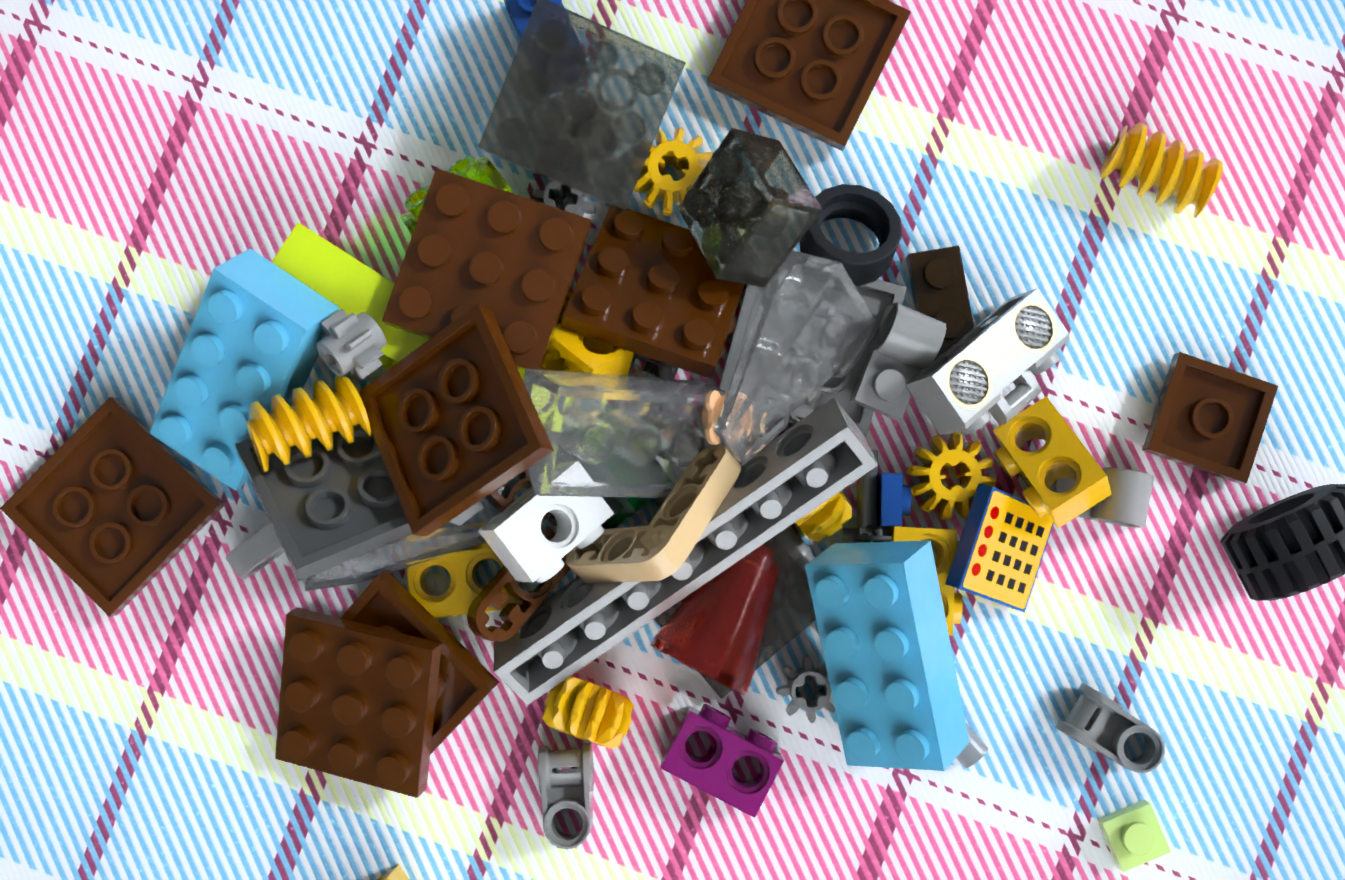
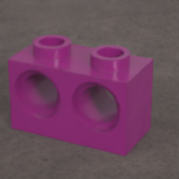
[660,704,784,818]

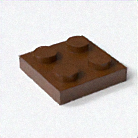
[1142,352,1278,484]

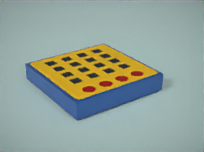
[946,484,1054,613]

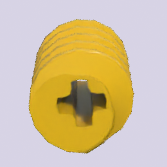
[1100,122,1223,218]
[246,375,371,472]

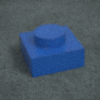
[877,473,911,526]

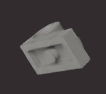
[849,303,946,420]
[1049,467,1154,529]

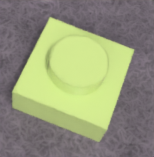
[1097,800,1171,872]

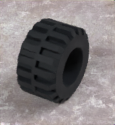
[1220,484,1345,601]

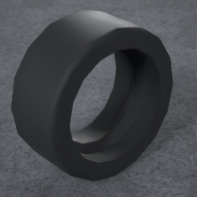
[799,184,902,286]

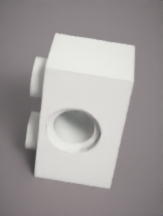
[478,462,614,583]

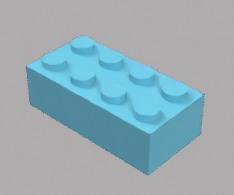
[149,248,340,491]
[805,540,969,771]

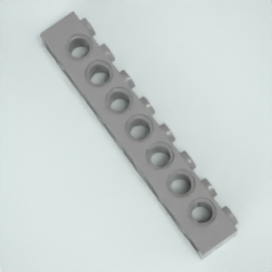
[494,397,878,705]

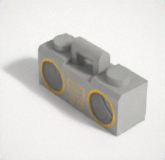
[905,288,1070,436]

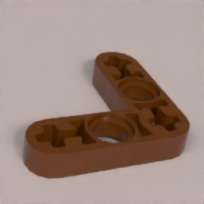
[467,467,571,642]

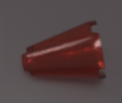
[650,545,780,696]

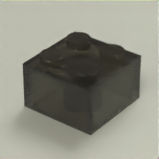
[678,128,823,288]

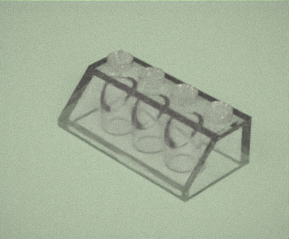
[523,368,731,498]

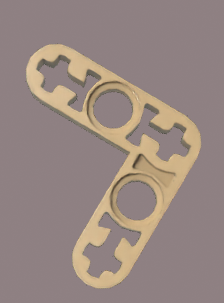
[566,444,741,584]

